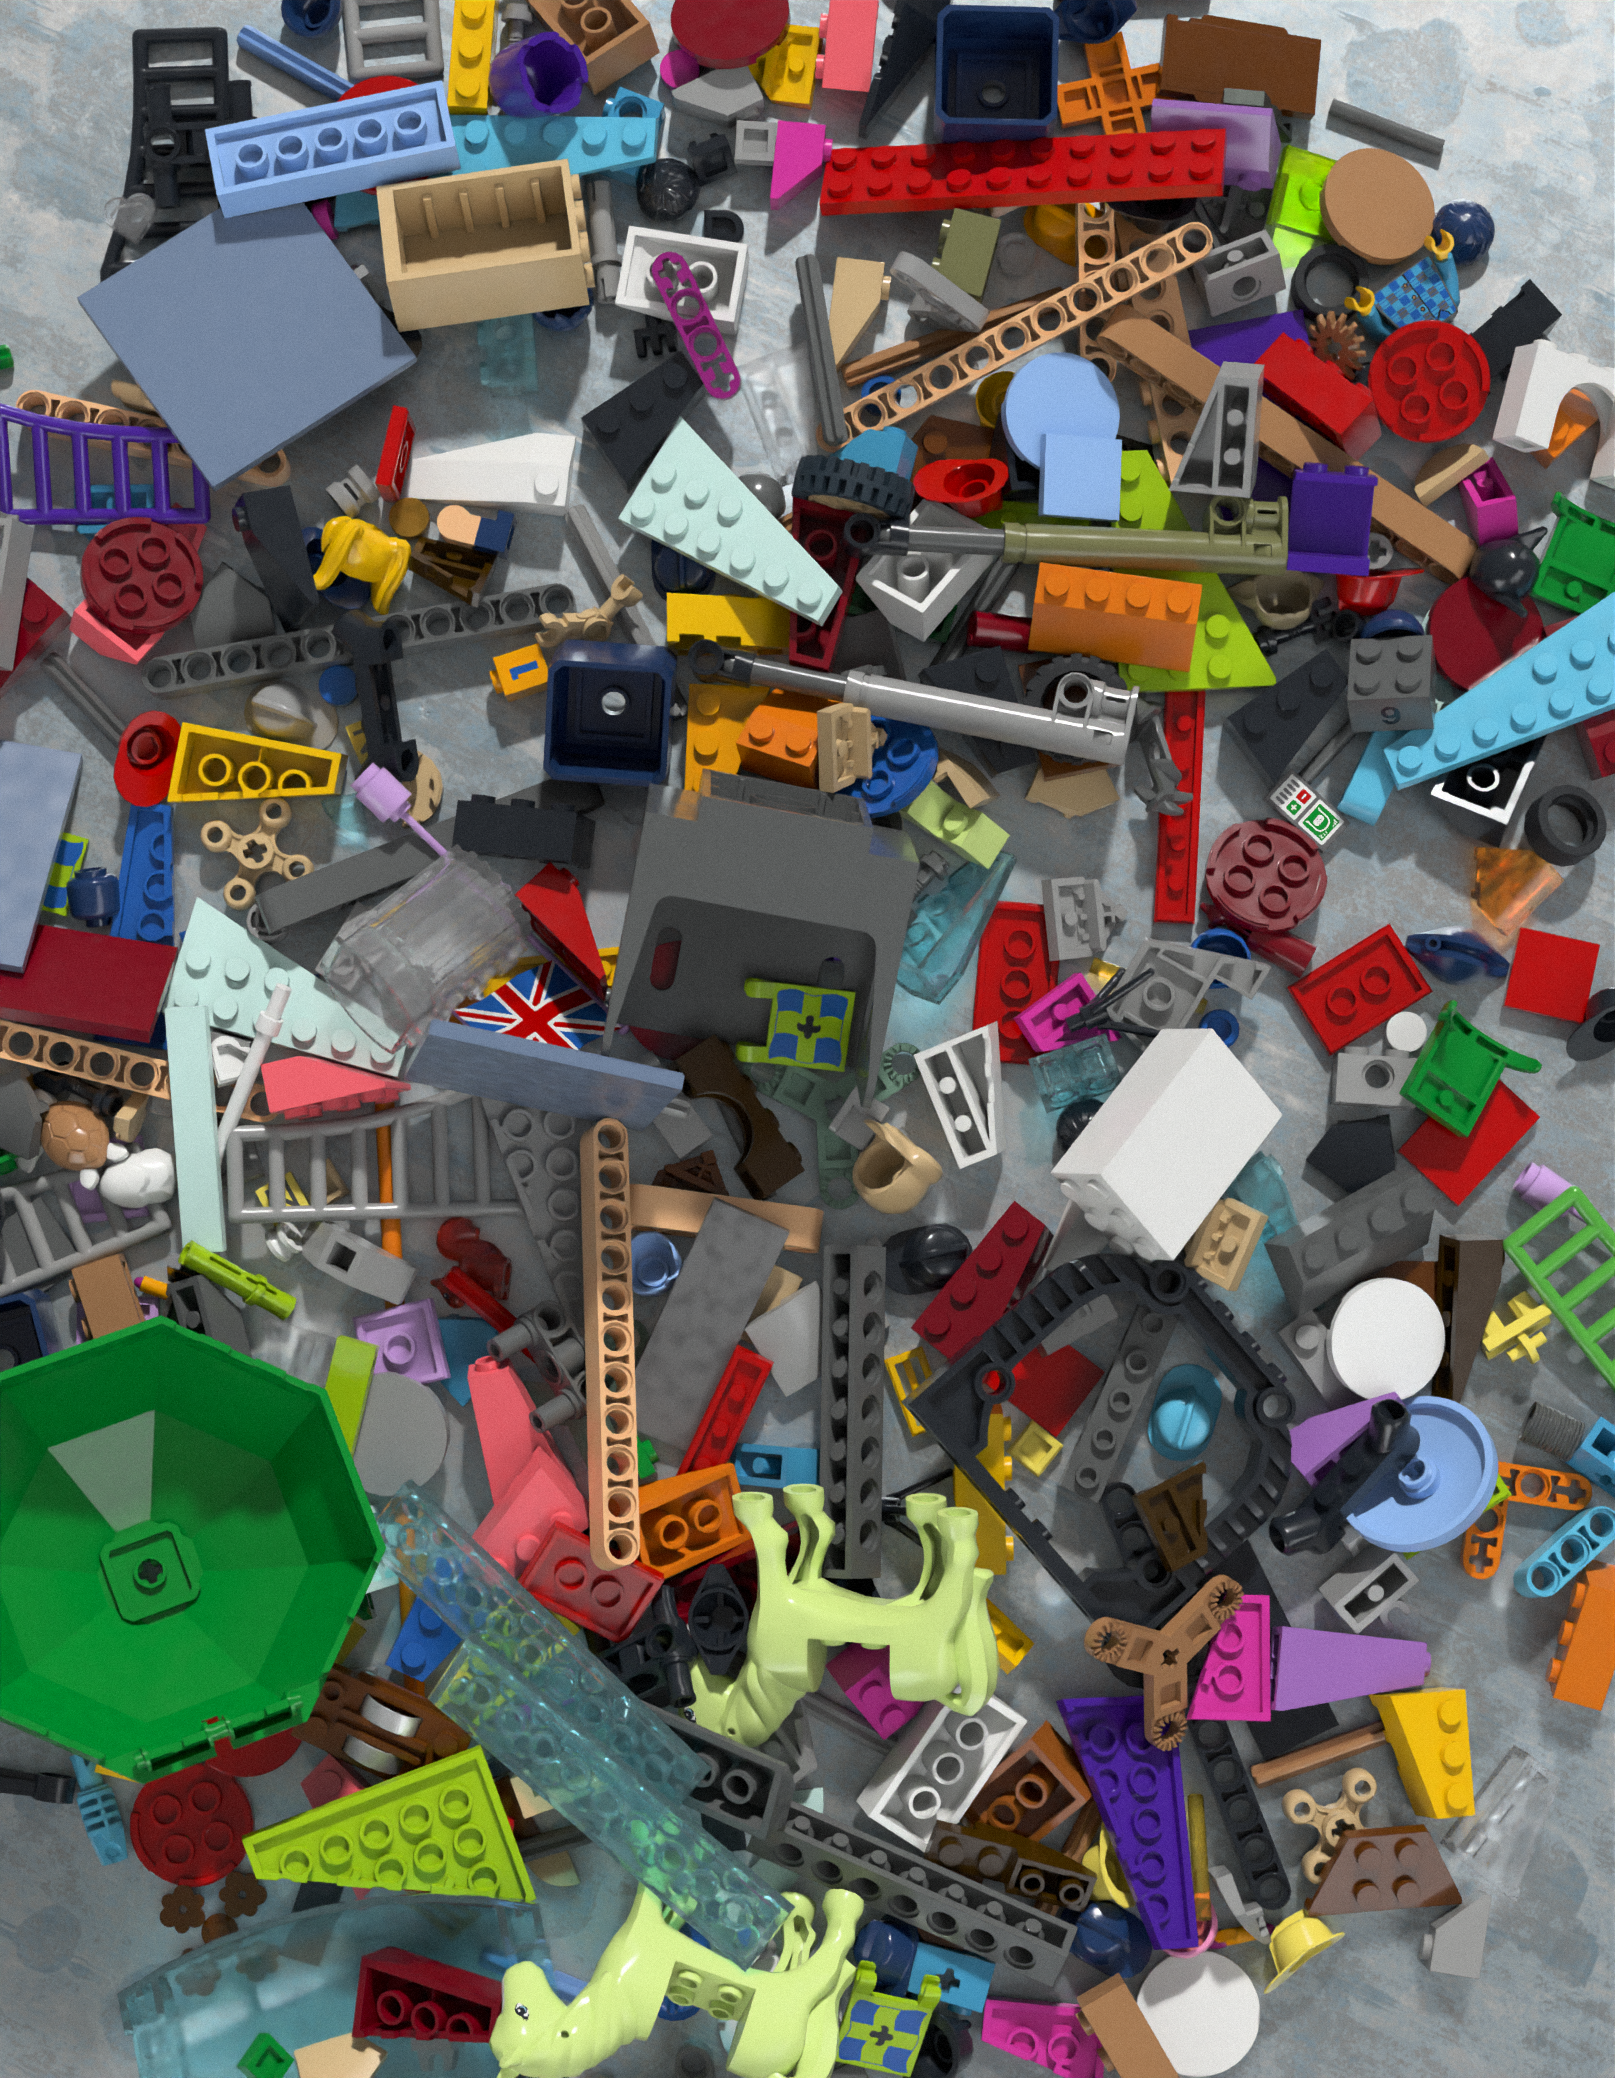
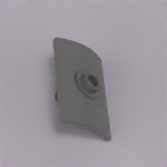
[832,609,907,681]

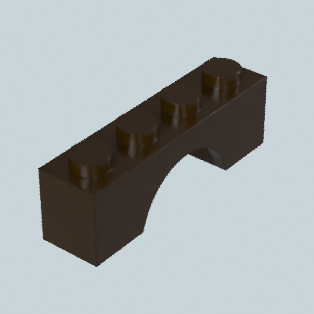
[666,1034,805,1200]

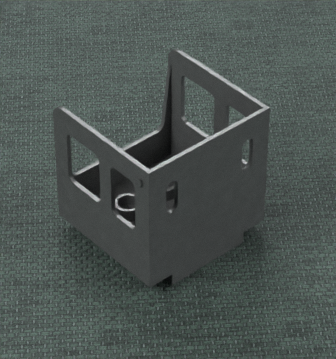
[600,768,920,1109]

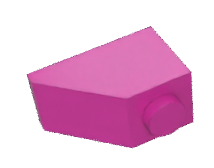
[770,120,833,210]
[1457,457,1519,546]

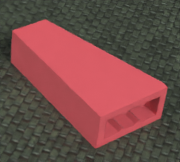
[467,1356,577,1505]

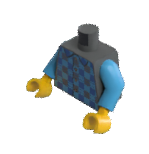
[1344,229,1460,343]

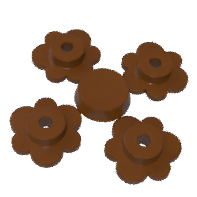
[159,1871,280,1994]

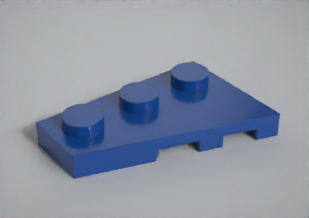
[384,1551,513,1682]

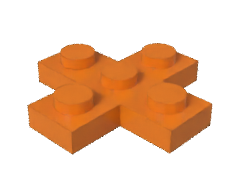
[1057,31,1178,135]

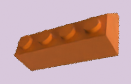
[1028,562,1203,673]

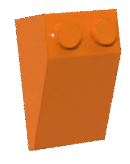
[736,689,842,790]
[608,1463,752,1579]

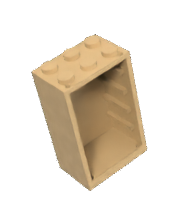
[376,159,595,332]

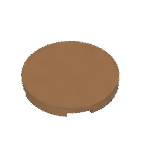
[1319,148,1435,265]

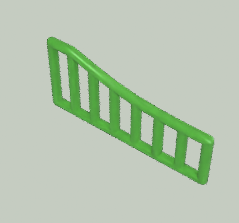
[1503,1186,1615,1392]

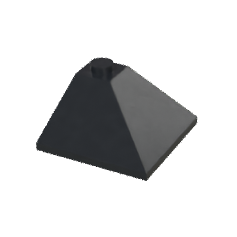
[232,485,320,633]

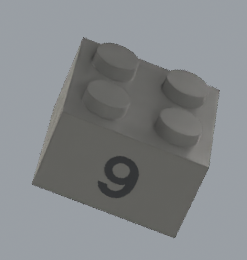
[1347,635,1437,733]

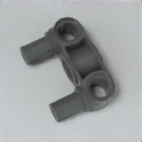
[486,1300,610,1434]

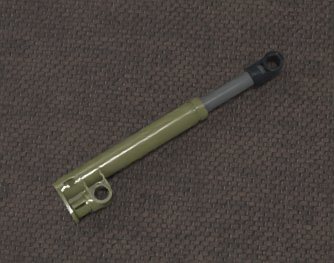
[840,495,1288,576]

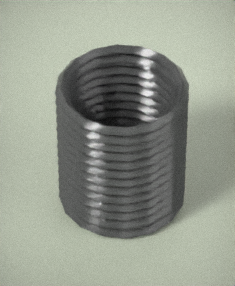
[1519,1401,1585,1462]

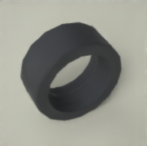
[1291,244,1369,323]
[1524,785,1607,867]

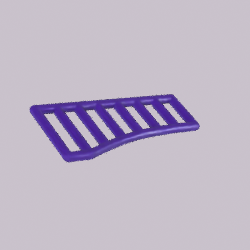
[0,403,211,525]

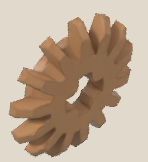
[1308,311,1366,380]

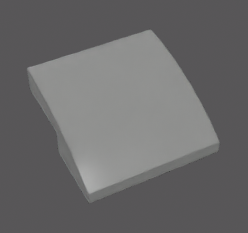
[744,1281,823,1397]

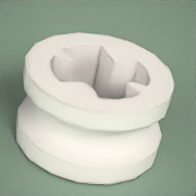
[265,1222,302,1262]

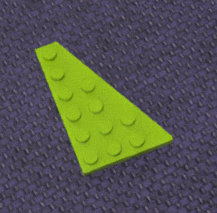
[1109,450,1276,693]
[242,1744,537,1902]

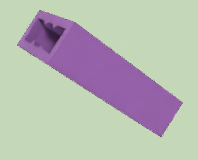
[1270,1626,1431,1711]

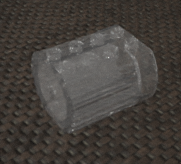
[319,844,533,1055]

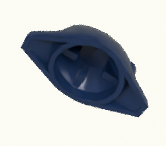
[1054,0,1138,44]
[1404,925,1510,986]

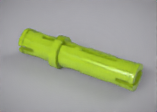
[178,1240,296,1320]

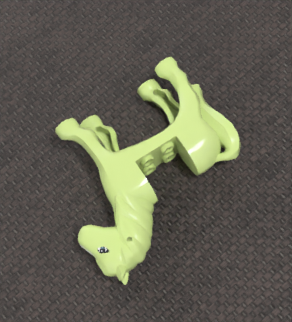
[678,1484,1000,1748]
[489,1818,864,2078]

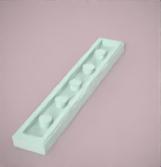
[164,1005,227,1252]

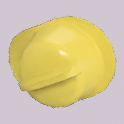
[1082,1821,1136,1908]
[1263,1908,1345,1994]

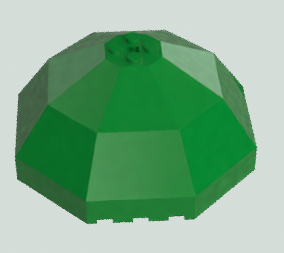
[0,1315,386,1784]

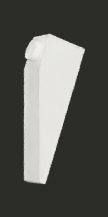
[408,433,576,516]

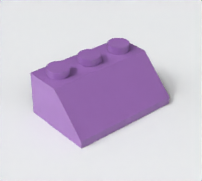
[1151,99,1281,191]

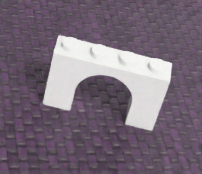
[1492,339,1615,490]

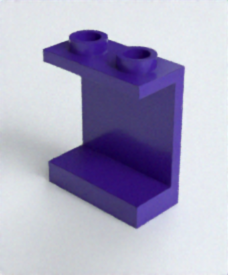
[1286,462,1378,576]

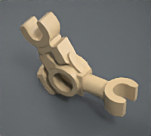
[535,574,643,648]

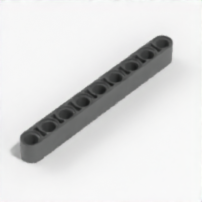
[254,778,605,936]

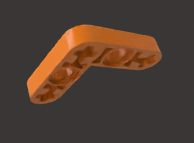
[1460,1461,1593,1579]

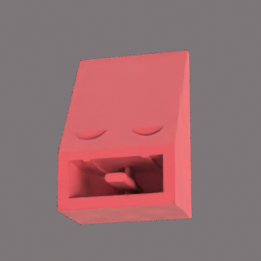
[261,1056,411,1121]

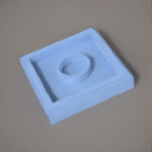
[1038,433,1122,522]

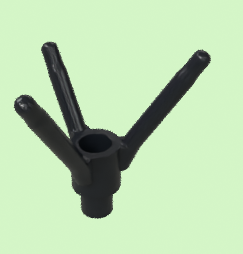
[1065,968,1160,1038]
[881,1468,953,1548]

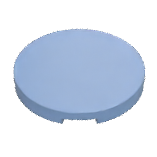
[1001,352,1120,470]

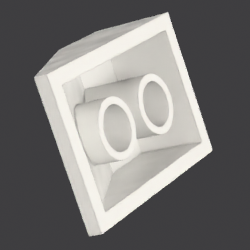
[615,226,750,335]

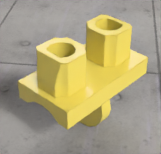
[1481,1291,1552,1364]

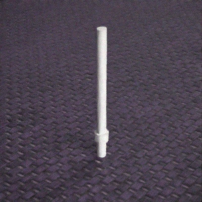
[218,983,292,1166]

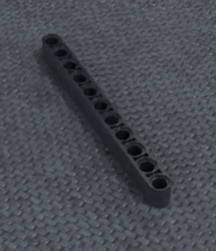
[1099,1481,1291,1910]

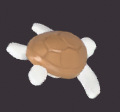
[18,1081,129,1190]

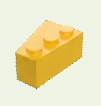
[667,593,790,656]
[1369,1687,1475,1819]

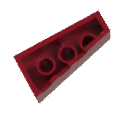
[789,497,870,673]
[352,1946,502,2043]

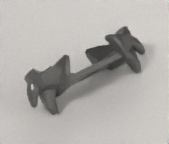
[1128,693,1193,816]

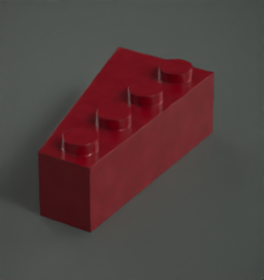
[911,1201,1054,1386]

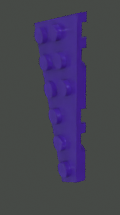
[1056,1696,1199,1950]

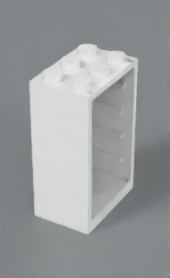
[1051,1028,1283,1261]

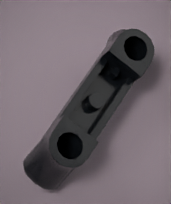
[333,609,419,782]
[1269,1399,1420,1556]

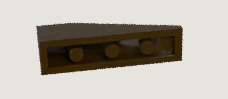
[1432,1234,1505,1404]

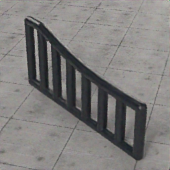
[100,26,229,283]

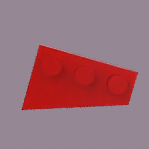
[1254,332,1382,461]

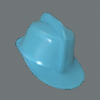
[1147,1364,1222,1461]

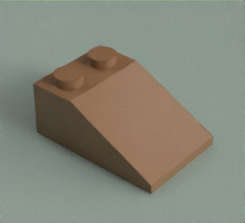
[525,0,660,96]

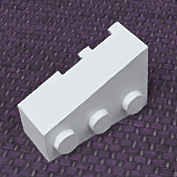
[914,1021,1006,1169]

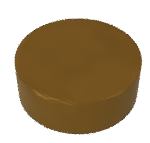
[389,498,430,540]

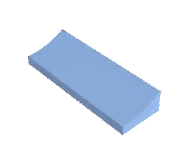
[205,80,461,218]

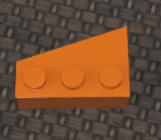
[1545,1560,1615,1711]

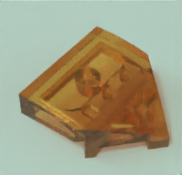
[1471,847,1565,936]

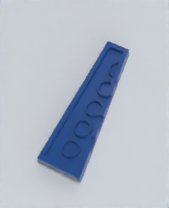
[93,804,175,1051]

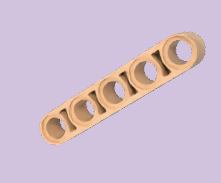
[1075,202,1117,383]
[630,1184,824,1253]

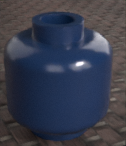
[66,867,120,928]

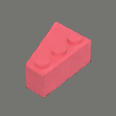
[815,0,879,92]
[466,1445,590,1595]

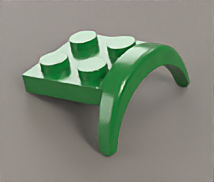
[1529,492,1615,616]
[1399,1000,1542,1137]

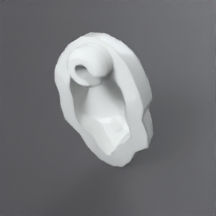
[98,1148,178,1208]

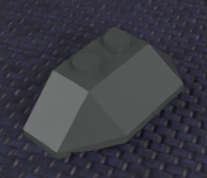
[162,1274,252,1358]

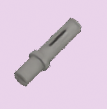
[586,180,622,304]

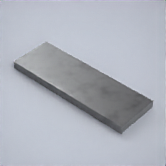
[612,1197,790,1452]

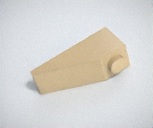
[829,257,891,374]

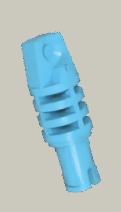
[69,1755,128,1866]

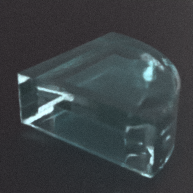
[321,793,370,834]

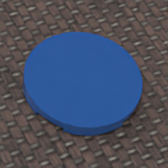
[835,715,938,818]

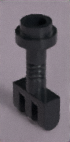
[633,314,679,359]
[1252,596,1336,657]
[33,1061,124,1117]

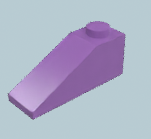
[1290,1391,1412,1489]

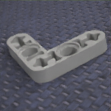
[890,251,990,332]

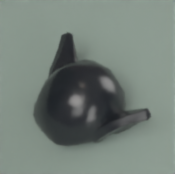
[1469,526,1548,618]

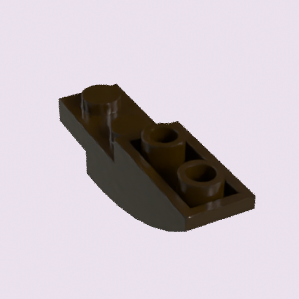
[924,1820,1097,1912]

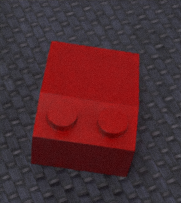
[514,862,608,1001]

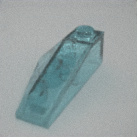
[896,851,1017,1005]
[1225,1151,1326,1313]

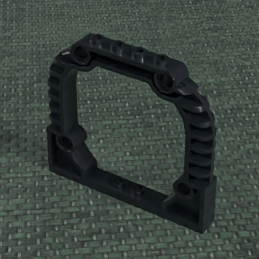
[901,1253,1296,1643]

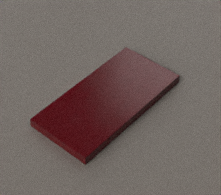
[0,924,178,1043]

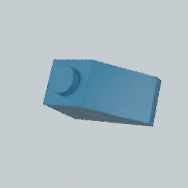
[827,426,918,482]
[730,1443,820,1489]

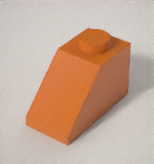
[1529,389,1599,469]

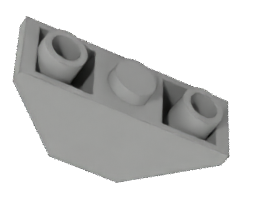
[300,1221,419,1305]

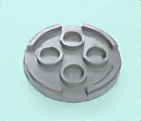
[353,1372,450,1496]

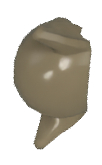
[1226,570,1325,630]

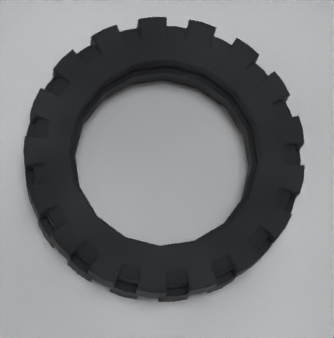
[1023,653,1127,765]

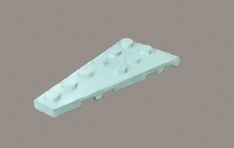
[618,416,843,626]
[161,897,410,1080]

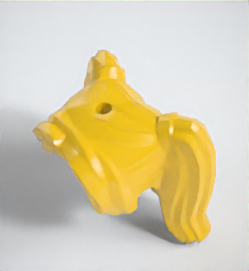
[313,516,412,615]

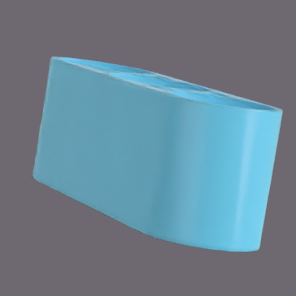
[1337,730,1411,827]
[1513,1506,1615,1598]

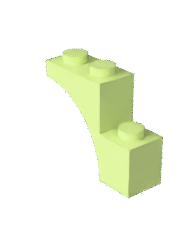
[897,781,1010,869]

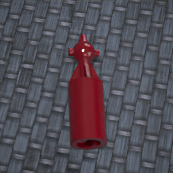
[967,610,1038,654]
[1199,902,1317,978]

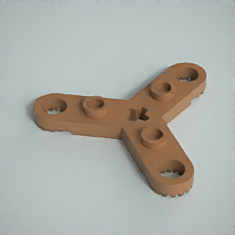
[1084,1575,1244,1751]

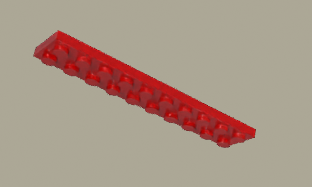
[819,128,1227,216]

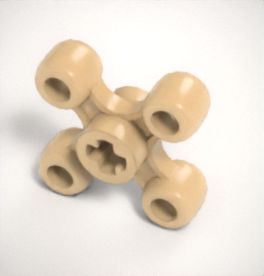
[200,797,315,911]
[1281,1768,1377,1885]

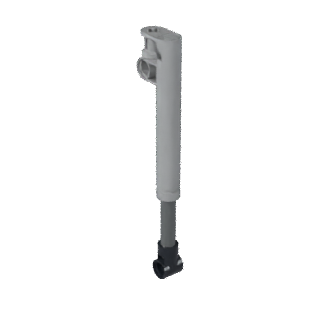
[688,639,1140,766]

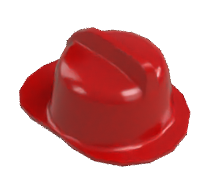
[913,459,1009,518]
[1330,568,1424,616]
[113,710,181,807]

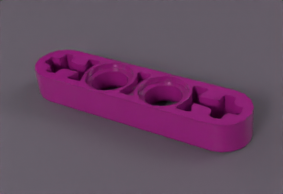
[652,252,742,401]

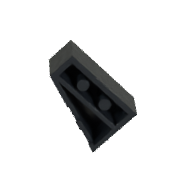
[1470,279,1562,398]
[581,351,705,494]
[918,646,1037,779]
[1222,648,1348,790]
[452,794,596,870]

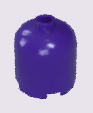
[488,31,588,119]

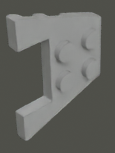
[1106,937,1271,1053]

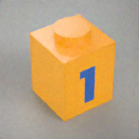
[489,643,548,703]

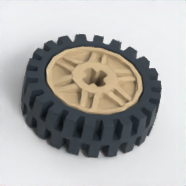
[791,455,916,520]

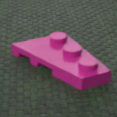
[1186,1595,1271,1722]
[981,1995,1104,2078]

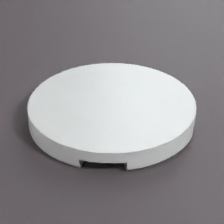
[1326,1278,1445,1400]
[1136,1950,1260,2077]

